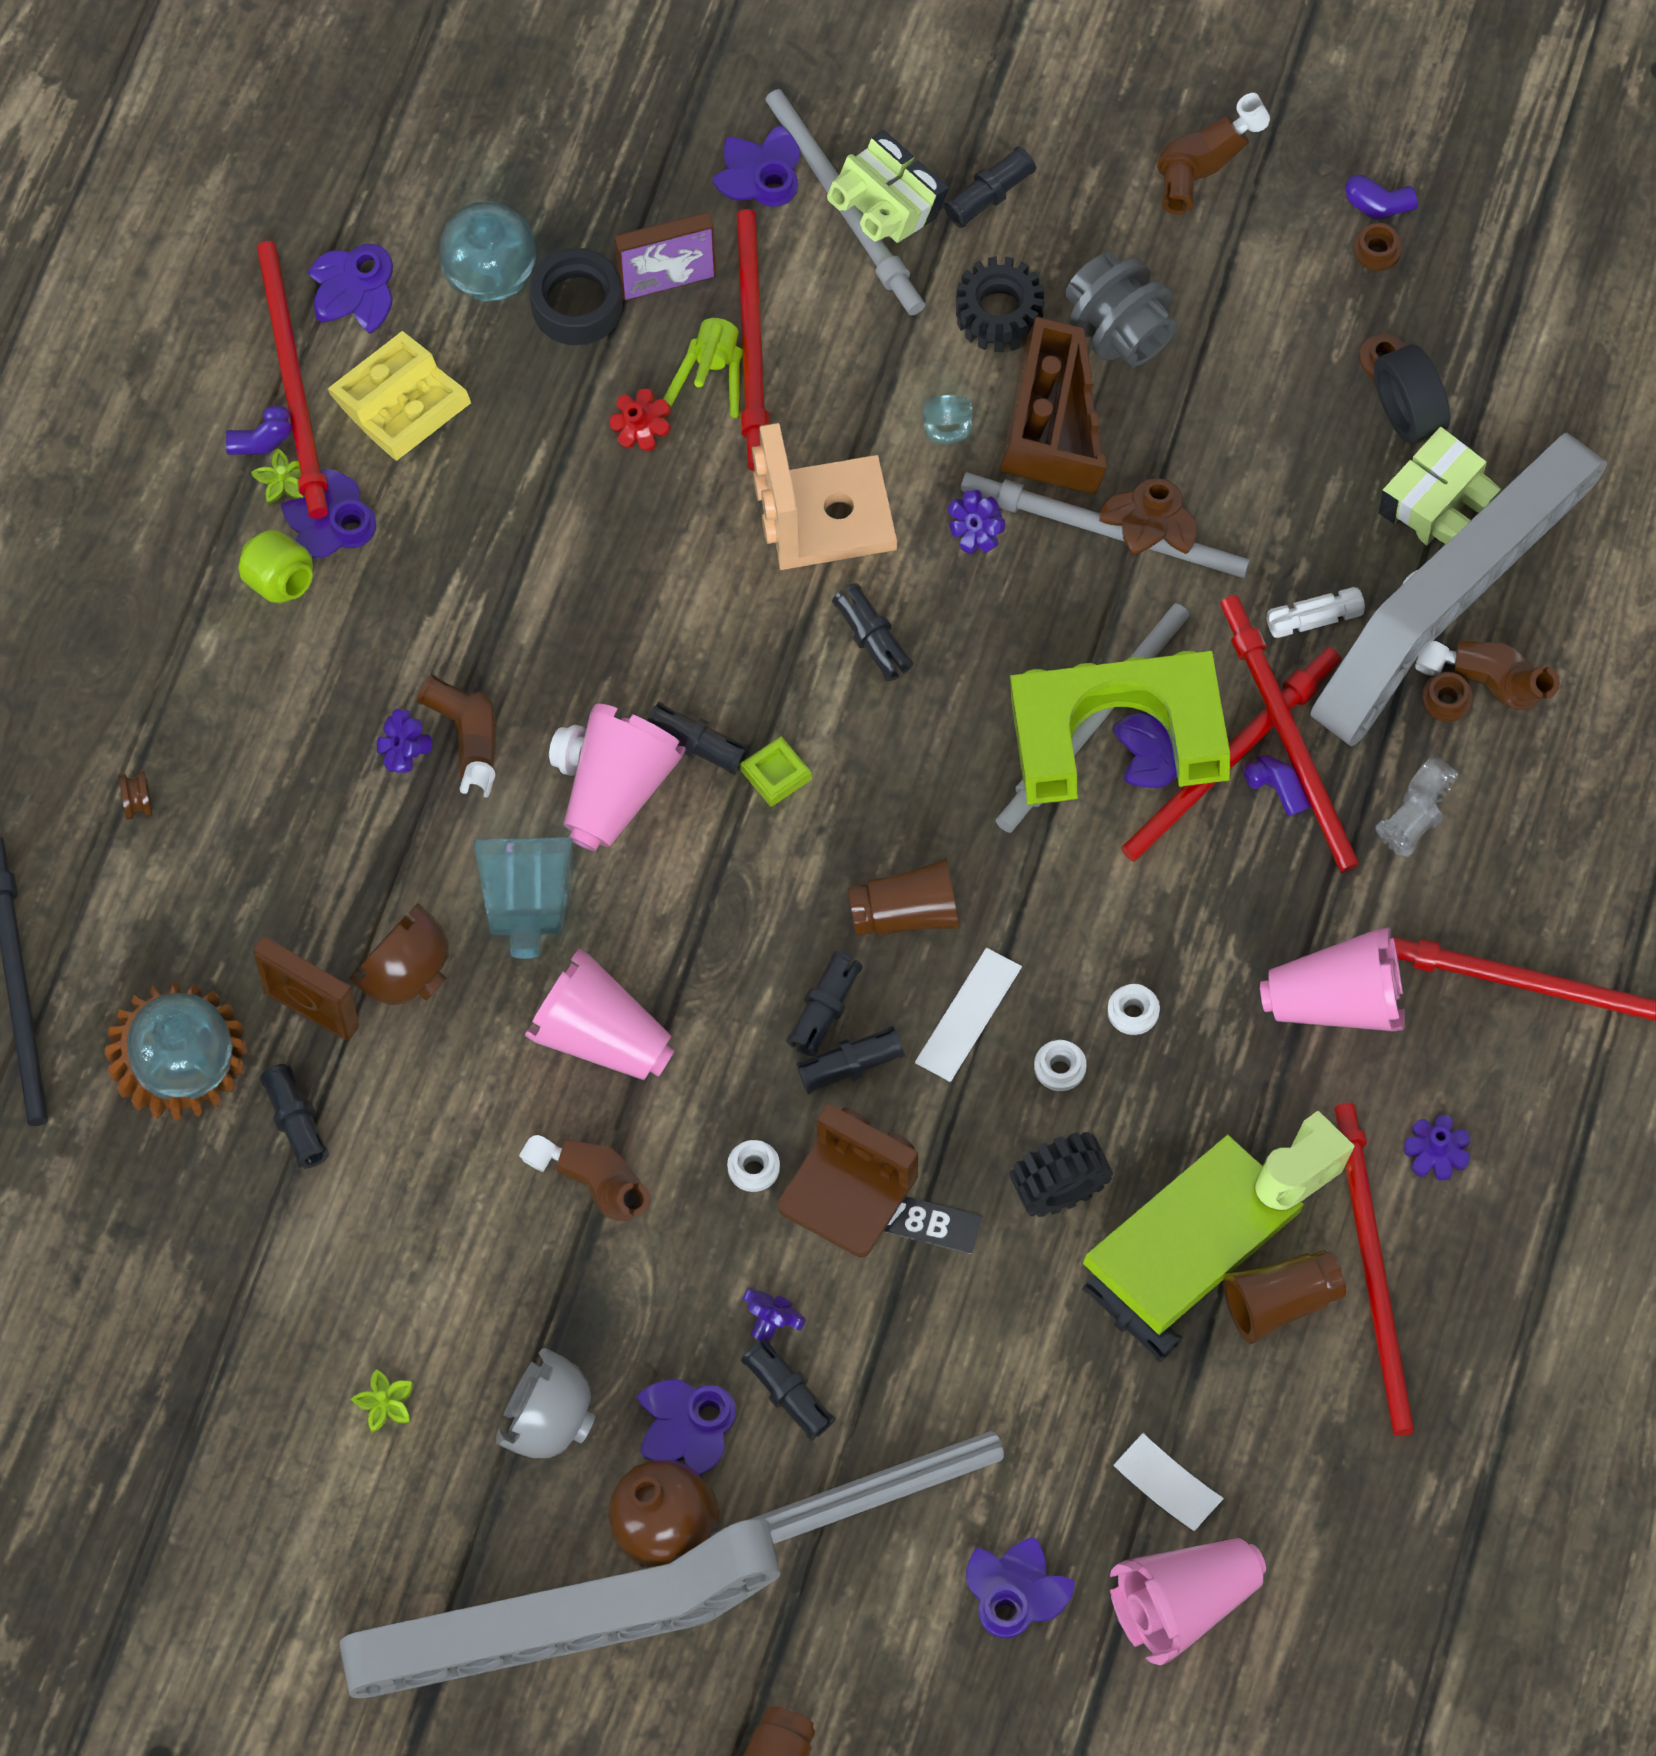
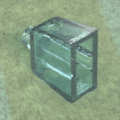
[474,837,574,959]

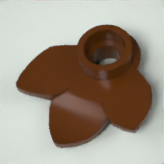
[1099,478,1197,555]

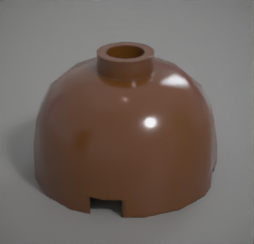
[348,903,449,1006]
[608,1460,720,1567]

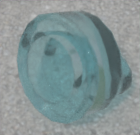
[922,395,972,444]

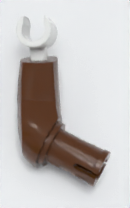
[1157,93,1270,215]
[1415,641,1560,710]
[417,674,496,798]
[519,1135,650,1221]

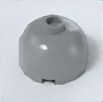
[496,1348,595,1458]

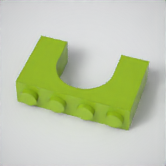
[1010,651,1230,805]

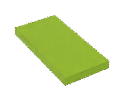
[1083,1135,1304,1335]

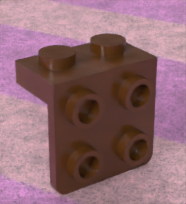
[778,1103,919,1257]

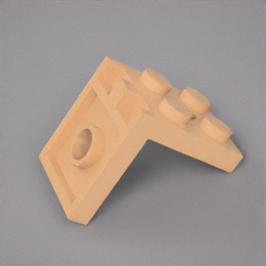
[752,423,897,570]

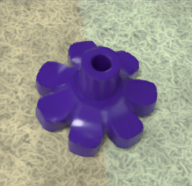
[948,489,1005,553]
[377,708,432,773]
[1404,1115,1470,1180]
[742,1288,806,1342]

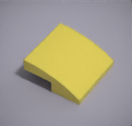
[328,331,471,461]

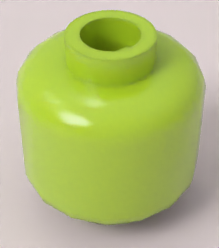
[238,529,313,604]

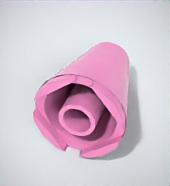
[564,703,686,852]
[1260,927,1405,1031]
[525,949,675,1080]
[1110,1538,1266,1665]

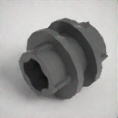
[1065,251,1177,368]

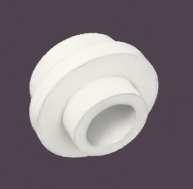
[549,725,586,776]
[1108,984,1160,1035]
[1034,1040,1086,1091]
[727,1140,780,1192]

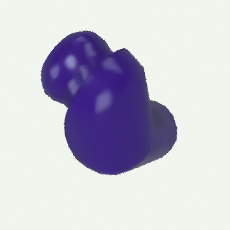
[1345,175,1418,219]
[1243,755,1311,817]

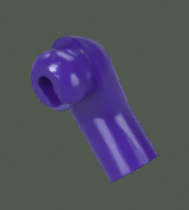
[226,406,292,455]

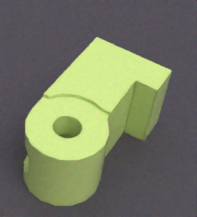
[1255,1111,1355,1210]

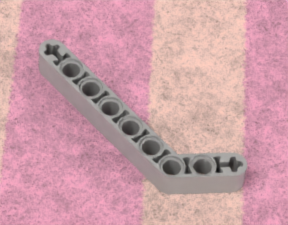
[1311,433,1607,746]
[339,1519,780,1698]

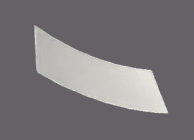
[1113,1433,1224,1531]

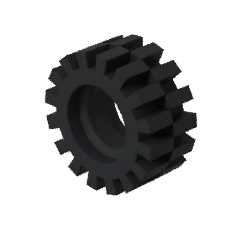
[956,256,1044,352]
[1009,1132,1113,1217]

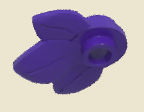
[712,126,800,207]
[308,244,393,333]
[281,469,376,558]
[1112,713,1177,788]
[637,1379,736,1475]
[966,1537,1075,1639]

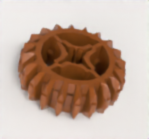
[105,981,247,1121]

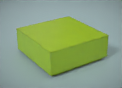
[741,736,812,807]

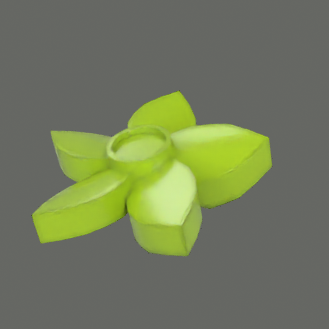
[251,448,304,505]
[350,1369,414,1434]

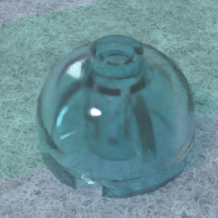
[439,201,537,301]
[126,992,232,1100]

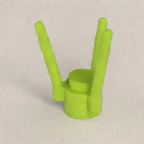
[662,318,743,419]

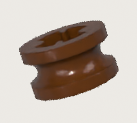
[119,771,152,820]

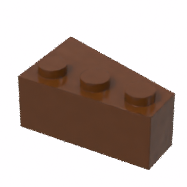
[999,317,1107,495]

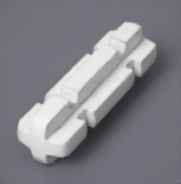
[1267,587,1365,638]

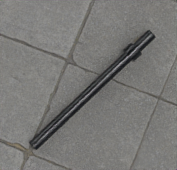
[0,837,48,1126]

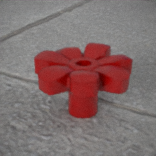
[609,389,671,452]

